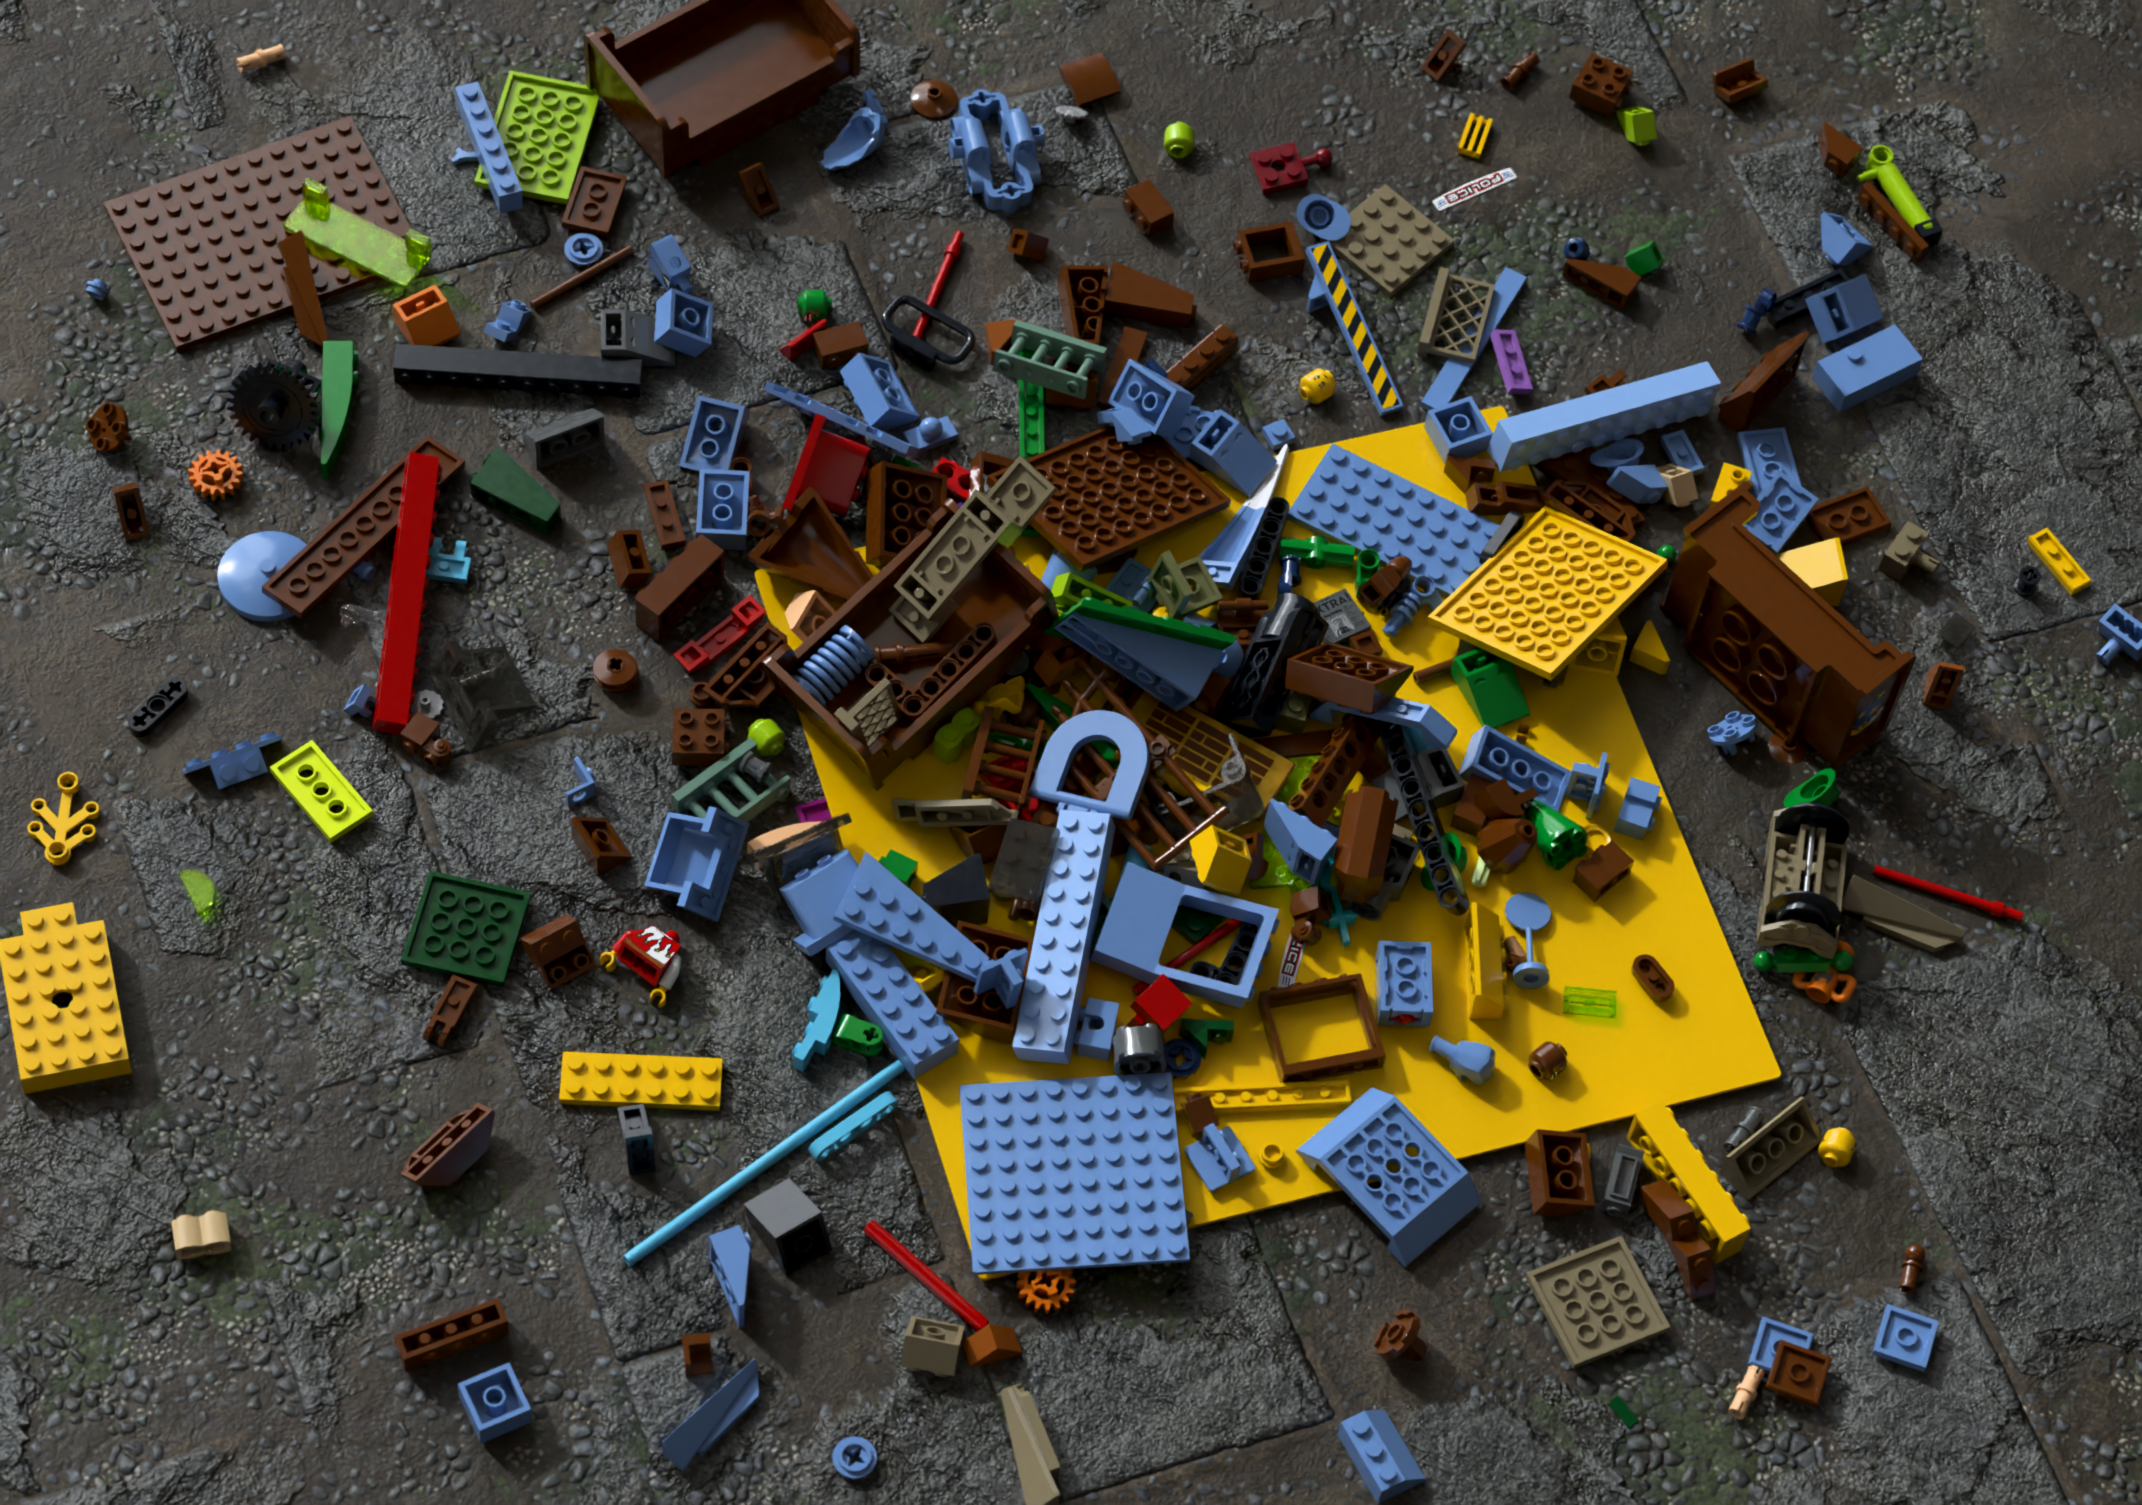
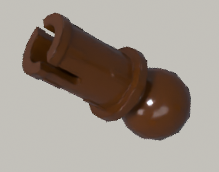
[1898,1244,1926,1294]

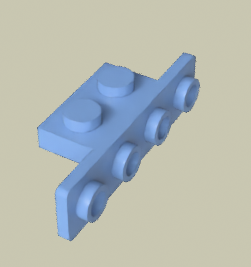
[181,731,283,789]

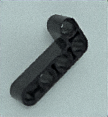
[1189,922,1258,1004]

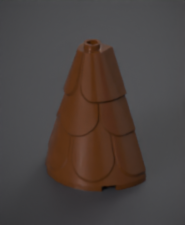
[747,486,873,604]

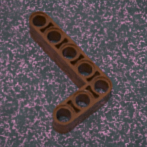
[865,622,997,724]

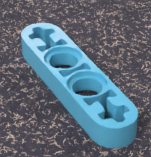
[808,1091,899,1161]

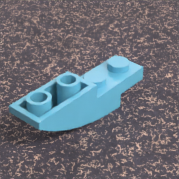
[792,968,840,1072]

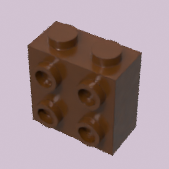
[1569,53,1634,117]
[672,708,730,766]

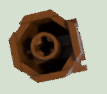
[1329,786,1399,903]

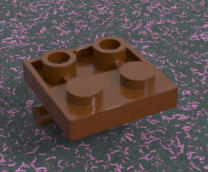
[1215,598,1269,649]

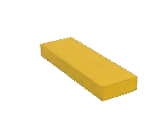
[2027,527,2092,596]

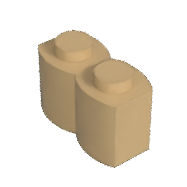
[171,1210,232,1259]

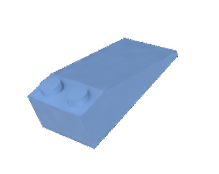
[1459,725,1571,811]

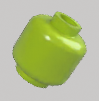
[1164,122,1195,158]
[747,719,785,757]

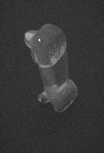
[338,604,387,631]

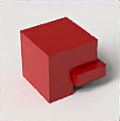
[1127,974,1193,1034]

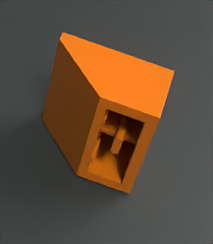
[393,284,461,346]

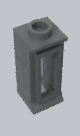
[1601,1144,1644,1217]

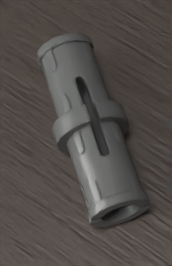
[1723,1106,1764,1153]

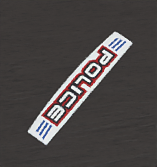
[1432,168,1517,211]
[1277,924,1306,988]

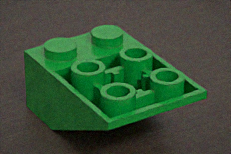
[1450,648,1530,729]

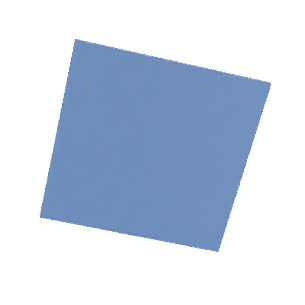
[960,1072,1190,1275]

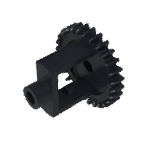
[226,357,322,450]

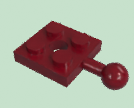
[1249,142,1333,195]

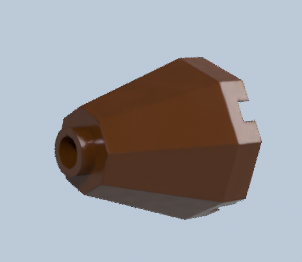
[1477,819,1537,874]

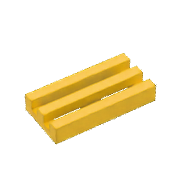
[1457,113,1493,159]

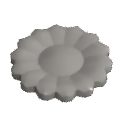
[1056,106,1088,123]
[409,690,444,720]

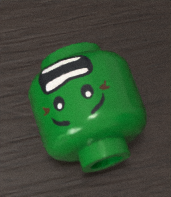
[797,290,832,321]

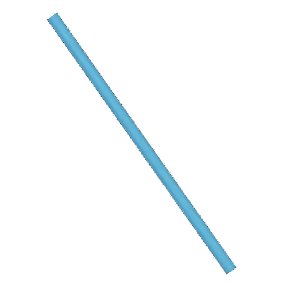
[623,1060,905,1267]

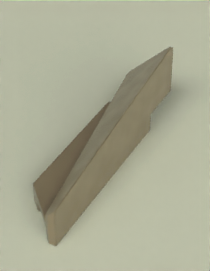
[892,798,1019,827]
[1841,875,1966,953]
[1001,1383,1060,1505]

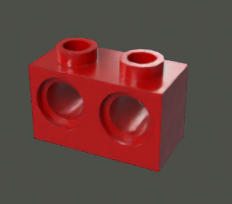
[932,457,985,504]

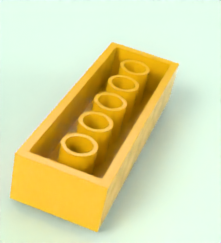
[1626,1101,1751,1264]

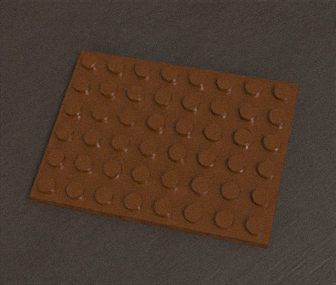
[986,425,1231,572]

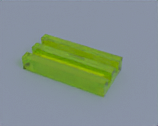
[1563,986,1617,1018]

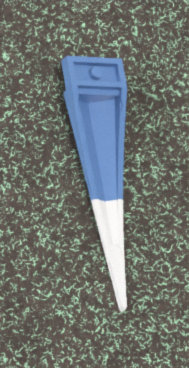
[1188,444,1289,589]

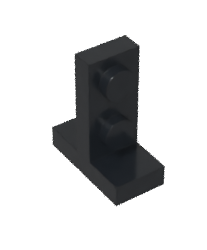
[617,1104,656,1175]

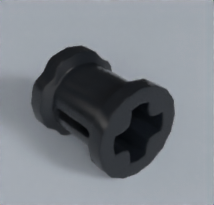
[2014,566,2041,597]

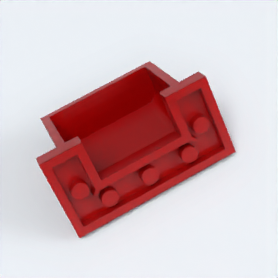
[782,413,871,518]

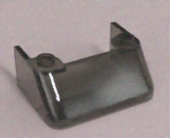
[1143,733,1265,842]

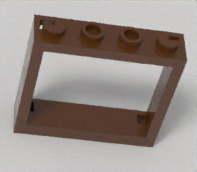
[1257,973,1386,1083]

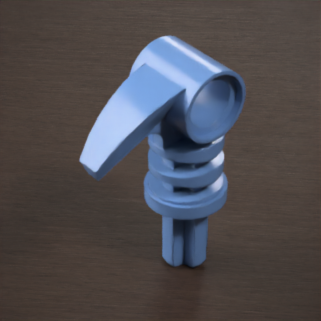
[1382,575,1443,638]

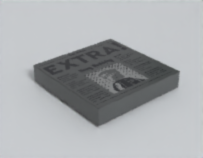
[1314,588,1371,645]

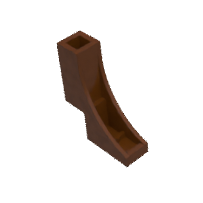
[1641,1179,1716,1301]

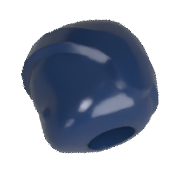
[1563,237,1590,261]

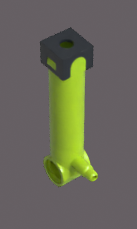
[1857,145,1943,247]

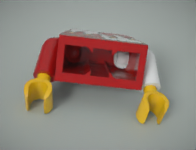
[599,926,681,1008]

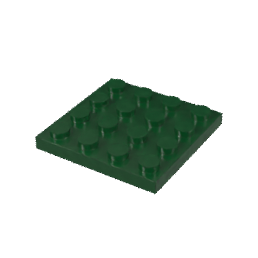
[401,870,531,987]

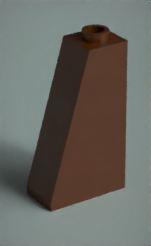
[1104,261,1197,328]

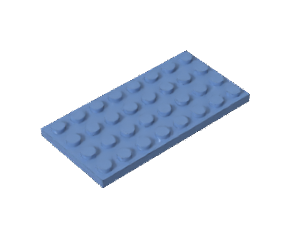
[1287,443,1500,598]

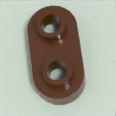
[1631,954,1675,1002]

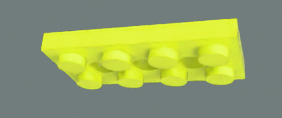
[270,740,373,843]

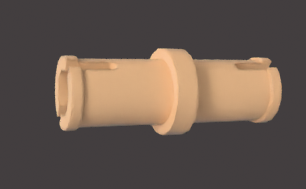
[236,44,286,73]
[1728,1366,1764,1419]

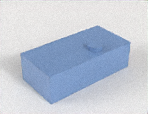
[1812,325,1923,413]

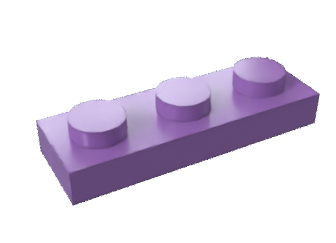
[1490,329,1533,395]

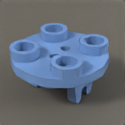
[1707,711,1758,756]

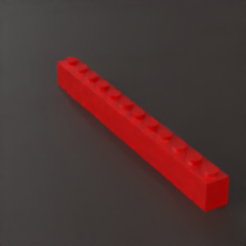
[372,451,442,735]

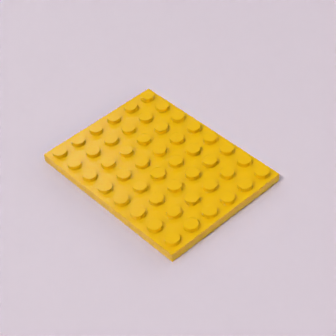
[1428,506,1668,681]

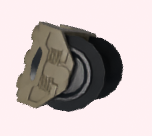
[1756,802,1850,959]

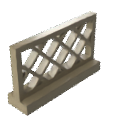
[1417,267,1495,364]
[834,678,902,749]

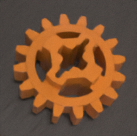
[188,449,244,501]
[1016,1269,1076,1314]

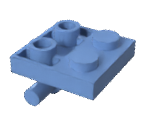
[1105,557,1159,614]

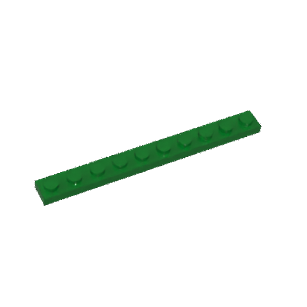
[1018,348,1044,536]

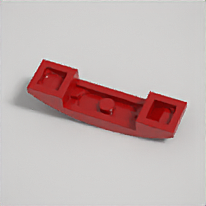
[673,595,767,673]

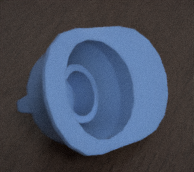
[1296,194,1351,241]
[1590,439,1644,474]

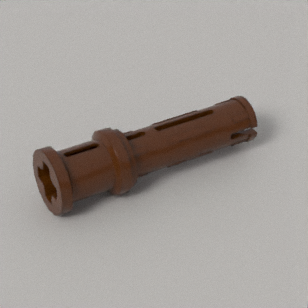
[875,640,952,666]

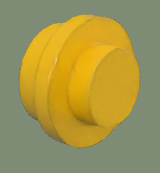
[1258,1142,1285,1169]

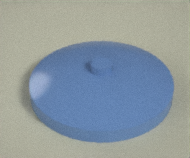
[217,531,307,622]

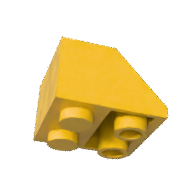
[1190,825,1252,898]

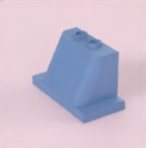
[644,806,750,922]
[779,849,859,956]

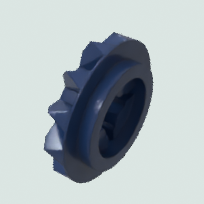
[1163,1039,1201,1079]

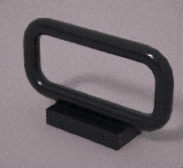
[881,295,976,372]

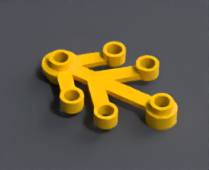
[27,772,100,865]

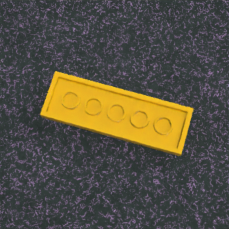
[559,1052,723,1111]

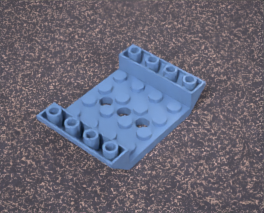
[1296,1087,1482,1267]

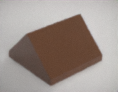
[571,816,632,876]

